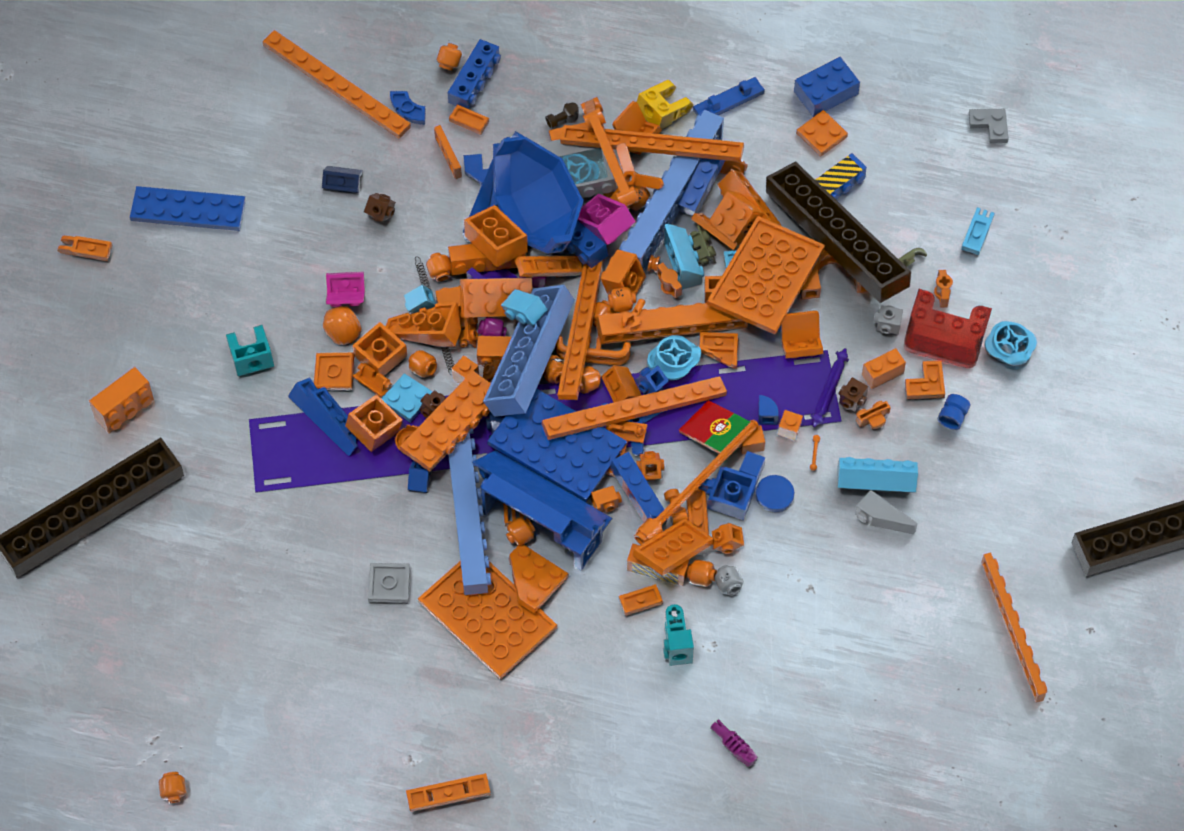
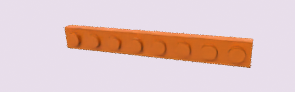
[981,552,1047,703]

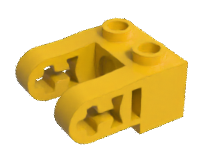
[637,80,694,130]

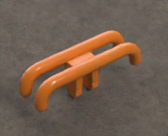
[555,334,631,366]

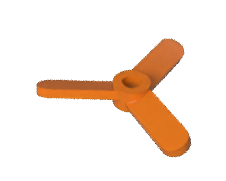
[610,143,664,202]

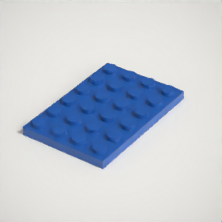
[487,388,627,502]

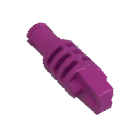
[710,719,758,767]

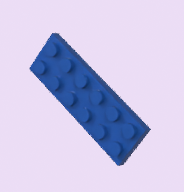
[130,186,246,231]

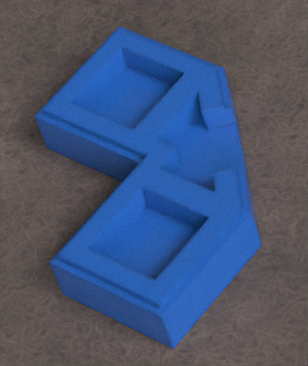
[463,154,488,185]

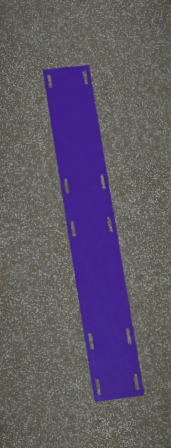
[249,350,842,493]

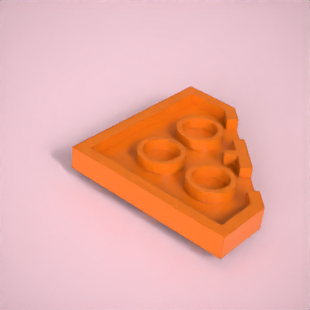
[509,545,569,613]

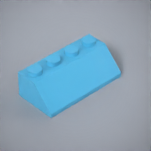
[837,457,918,492]

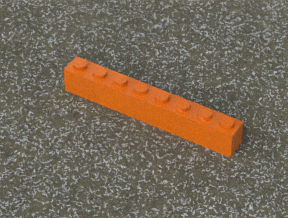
[596,303,748,344]

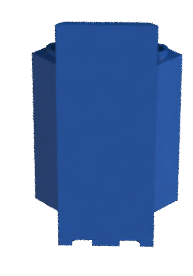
[472,450,613,571]

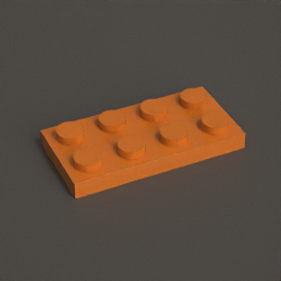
[460,278,532,317]
[633,518,714,576]

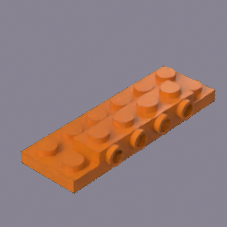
[400,371,491,472]

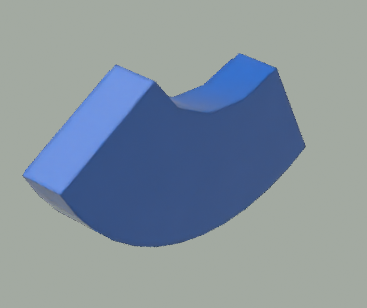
[390,91,426,125]

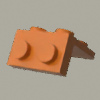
[612,101,662,155]
[781,311,823,358]

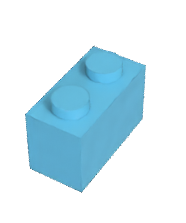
[501,289,548,326]

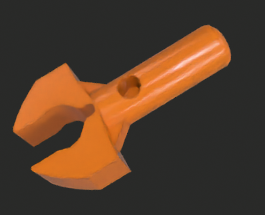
[621,299,645,331]

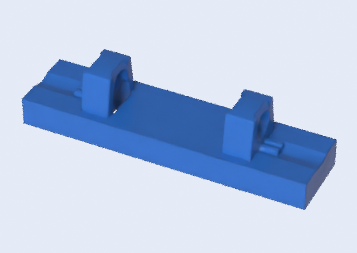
[693,77,765,116]

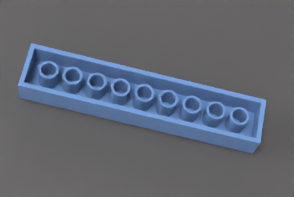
[619,110,724,271]

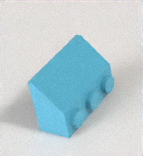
[664,224,704,290]

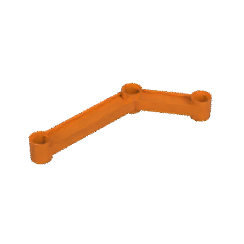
[581,97,640,207]

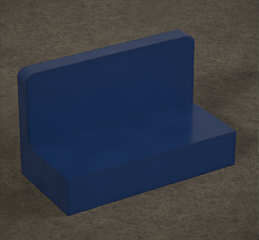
[322,166,363,193]

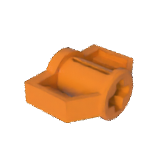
[657,262,682,298]
[934,270,953,308]

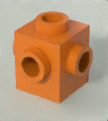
[636,451,664,480]
[712,523,744,554]

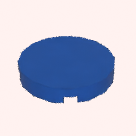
[755,475,795,512]

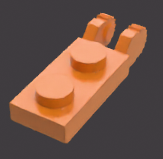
[57,235,113,261]

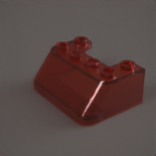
[903,289,992,368]

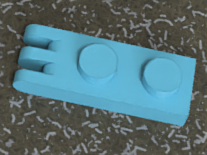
[961,207,995,255]

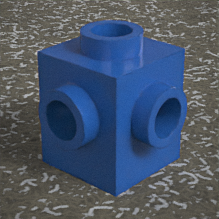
[635,366,669,395]

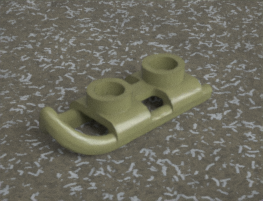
[899,248,927,267]

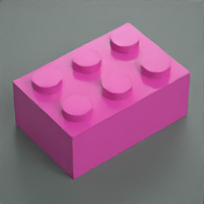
[578,193,636,245]

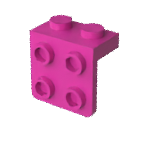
[326,272,365,307]

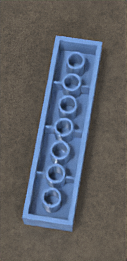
[483,284,575,417]

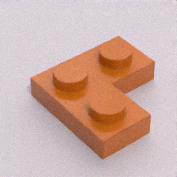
[905,361,945,399]

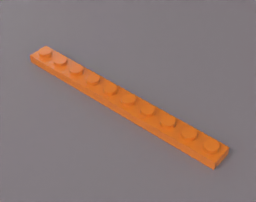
[262,30,411,139]
[560,125,744,162]
[557,259,605,400]
[542,376,727,440]

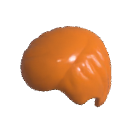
[323,306,362,345]

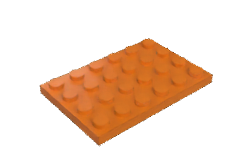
[707,216,825,334]
[418,561,557,679]

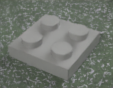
[368,563,410,603]

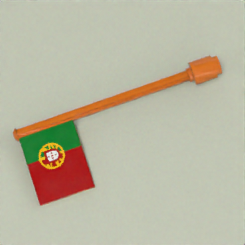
[634,400,759,545]

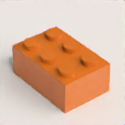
[464,205,528,267]
[89,367,154,433]

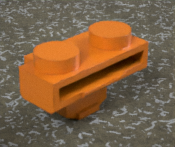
[856,401,891,429]

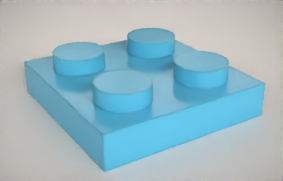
[381,373,432,423]

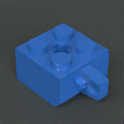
[698,467,757,520]

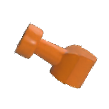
[664,489,688,525]

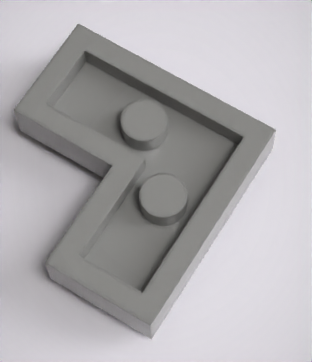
[968,108,1009,143]

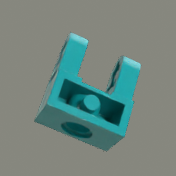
[226,325,274,376]
[663,604,694,666]

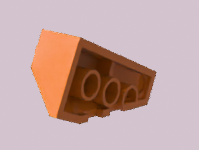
[385,302,461,347]

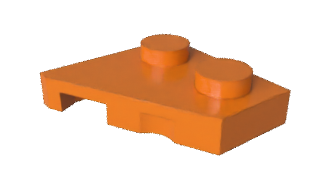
[699,332,738,369]

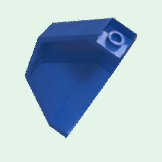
[493,131,583,254]

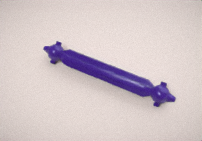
[810,348,849,428]

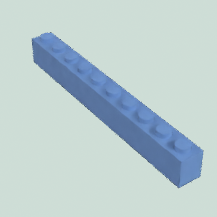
[449,428,491,595]

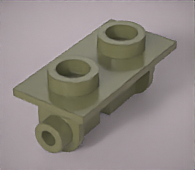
[690,225,717,266]

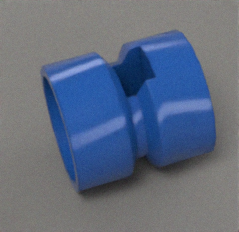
[937,394,971,430]

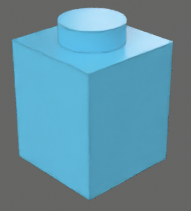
[404,285,436,313]

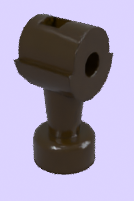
[545,102,579,129]

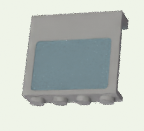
[539,139,617,198]

